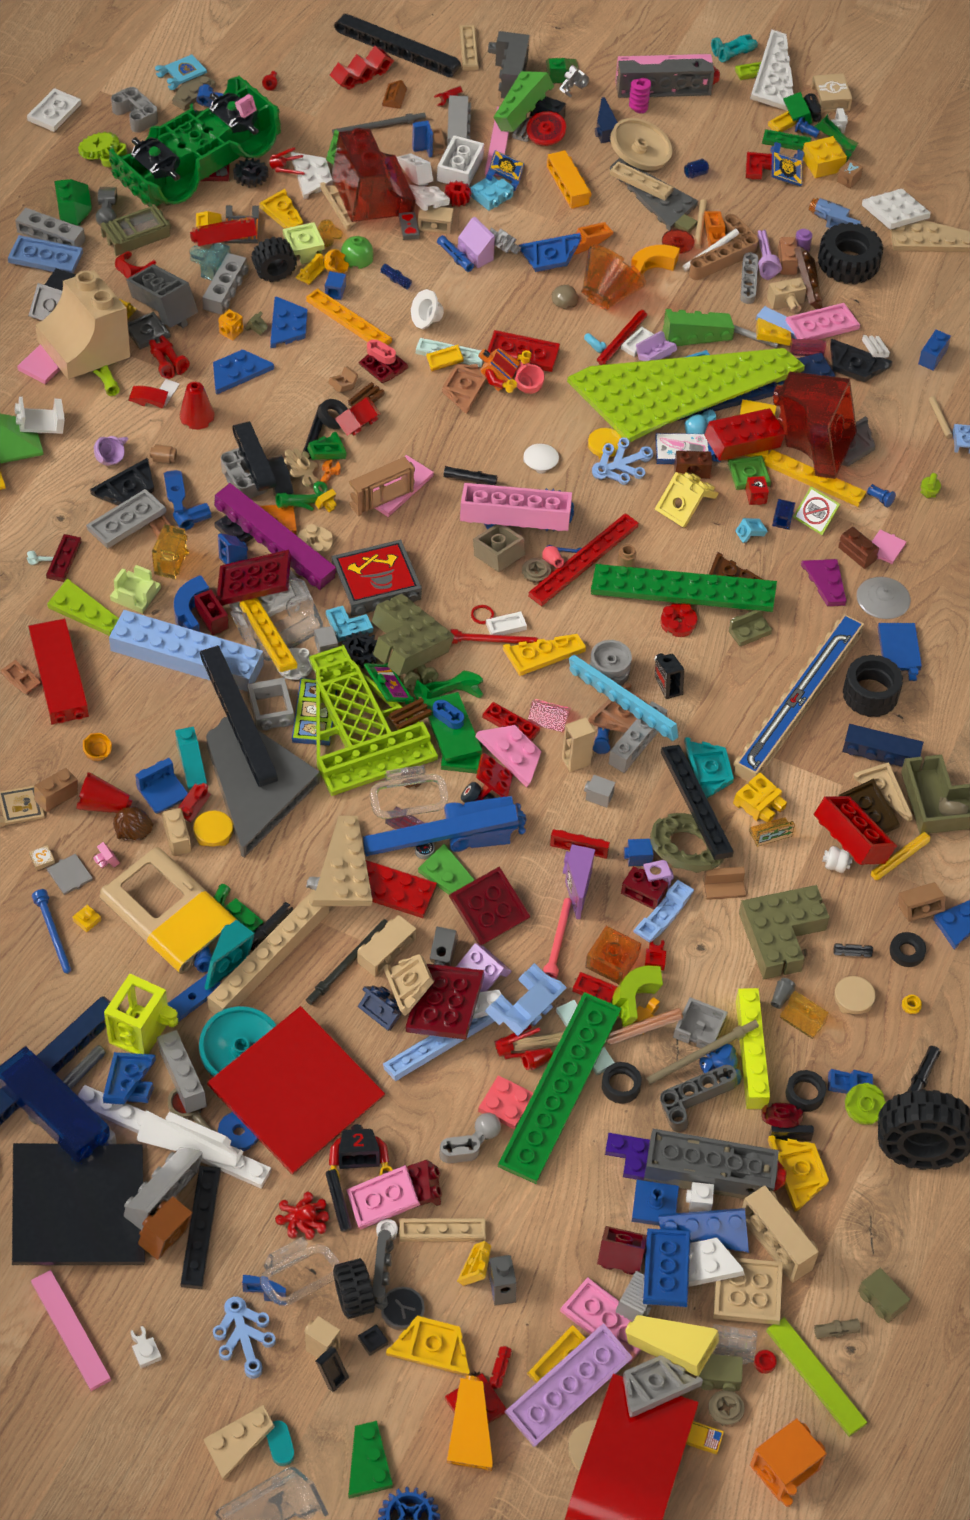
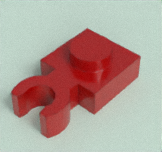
[645,940,666,971]

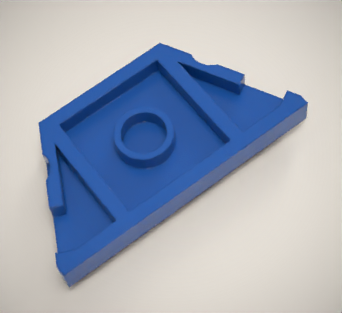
[519,233,582,272]
[270,297,308,348]
[213,349,274,394]

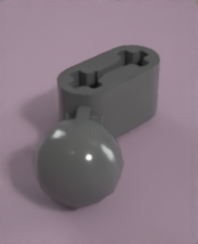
[96,187,117,225]

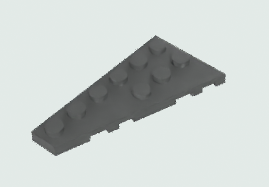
[610,158,698,232]

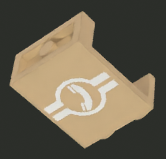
[811,73,852,113]

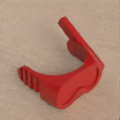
[115,251,157,278]

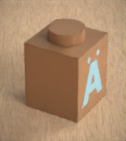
[837,160,863,189]

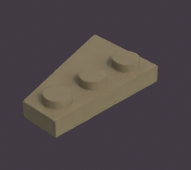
[172,75,216,111]

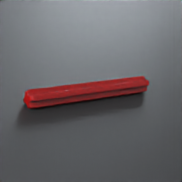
[597,309,647,365]

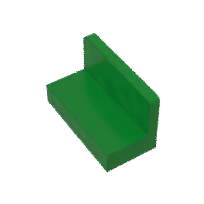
[783,92,813,124]

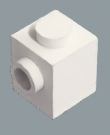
[686,1182,714,1212]

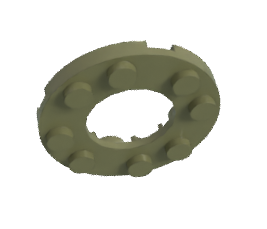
[650,813,724,873]

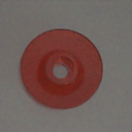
[662,229,695,254]

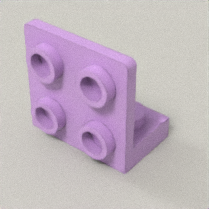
[456,943,512,992]

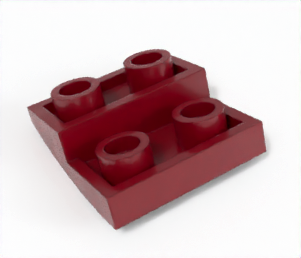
[358,354,408,383]

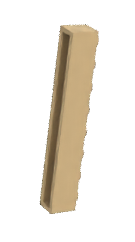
[207,890,329,1014]

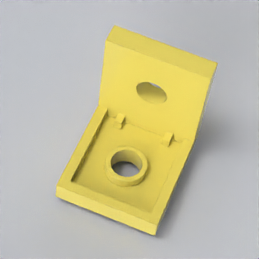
[655,472,719,528]

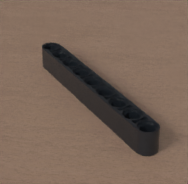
[334,13,461,78]
[200,645,278,787]

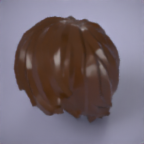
[113,806,154,841]

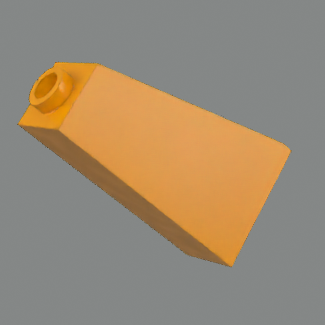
[447,1376,493,1471]

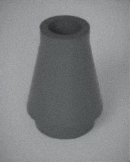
[771,978,796,1009]

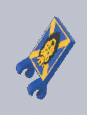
[771,142,804,187]
[486,150,524,191]

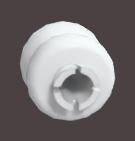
[822,846,852,873]

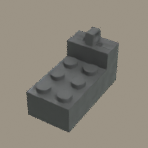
[488,31,530,99]
[126,264,198,328]

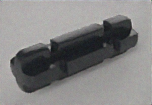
[833,943,873,957]

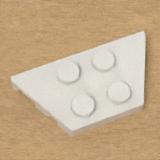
[291,152,333,199]
[403,184,450,211]
[688,1238,745,1287]

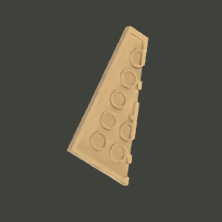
[890,220,970,252]
[312,816,372,906]

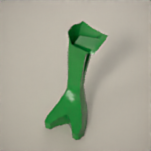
[814,113,858,163]
[413,670,483,700]

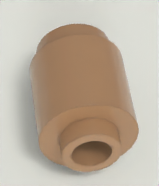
[150,444,177,464]
[617,544,637,567]

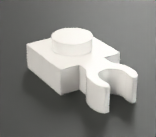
[131,1326,162,1369]

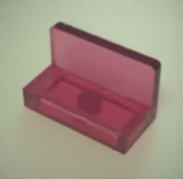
[789,339,826,356]
[528,699,571,732]

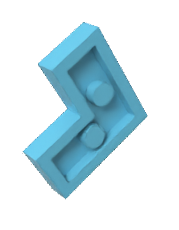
[326,606,373,642]

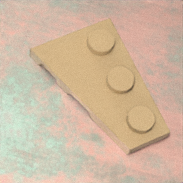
[203,1405,275,1481]

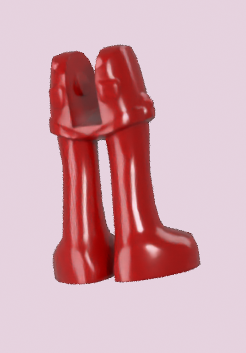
[149,335,190,379]

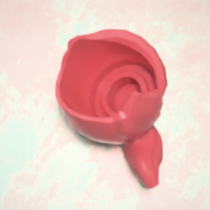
[515,361,545,394]

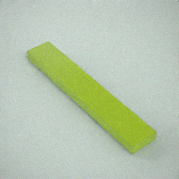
[766,1317,867,1437]

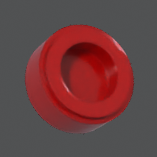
[754,1350,777,1374]

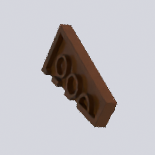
[794,246,823,310]

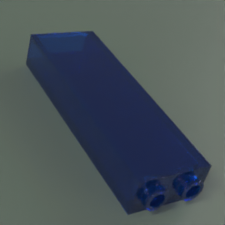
[0,1046,110,1163]

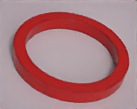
[471,605,494,624]

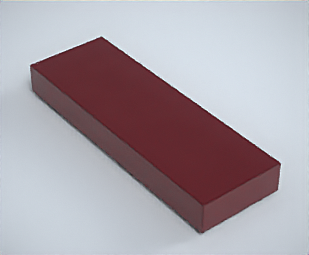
[46,534,82,582]

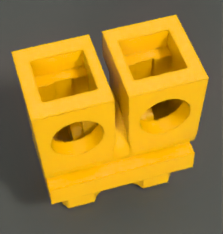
[733,773,787,823]

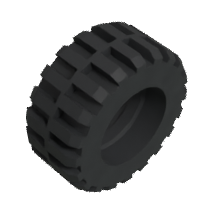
[818,222,884,284]

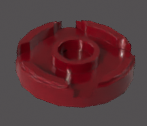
[761,1102,803,1128]

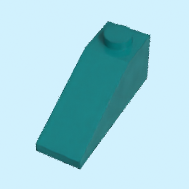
[175,726,207,789]

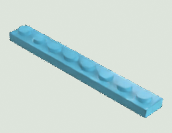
[569,655,679,741]

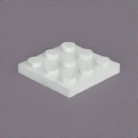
[862,189,931,229]

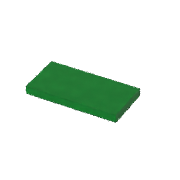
[424,692,482,763]

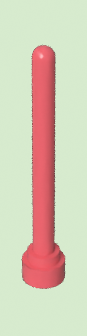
[542,898,572,979]

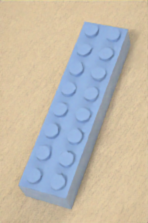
[109,610,264,692]

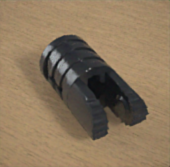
[804,93,822,123]

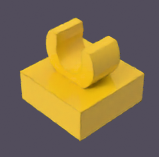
[315,489,337,513]
[72,905,101,933]

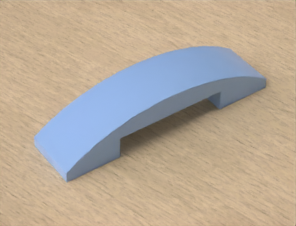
[633,880,694,943]

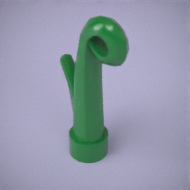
[275,481,328,511]

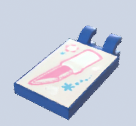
[655,433,721,464]

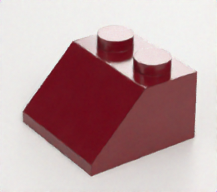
[597,1226,647,1275]

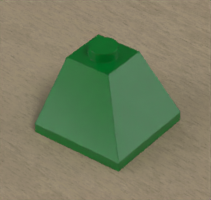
[546,58,579,83]

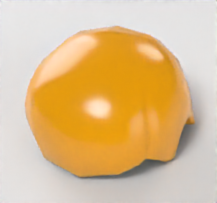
[324,249,349,274]
[83,733,112,761]

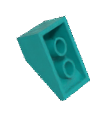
[204,920,254,990]

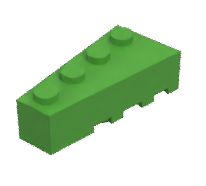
[493,71,554,132]
[663,309,734,346]

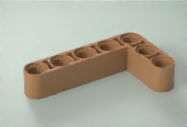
[689,214,758,280]

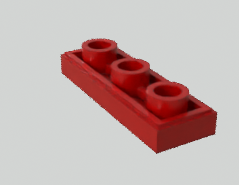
[482,702,540,742]

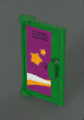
[364,662,415,705]

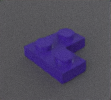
[605,1132,650,1181]

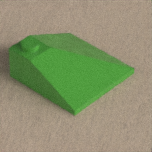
[0,413,44,464]

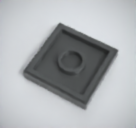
[128,312,170,349]

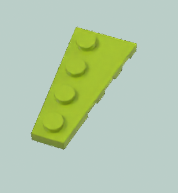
[47,579,119,636]

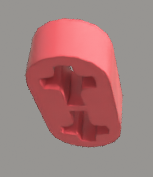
[367,339,396,364]

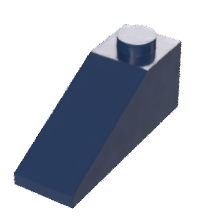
[595,97,618,143]

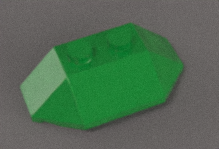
[54,179,92,226]

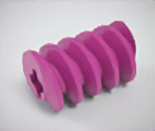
[629,78,651,114]

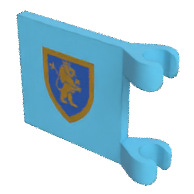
[155,54,207,90]

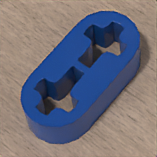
[433,700,464,729]

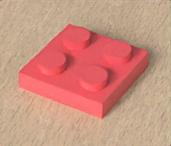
[478,1075,533,1130]

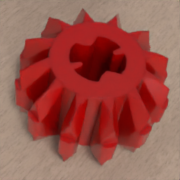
[444,180,471,207]

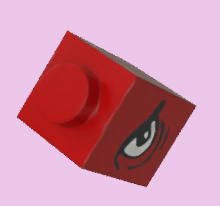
[745,476,769,505]

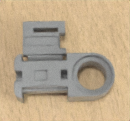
[559,65,589,97]

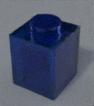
[772,499,796,530]

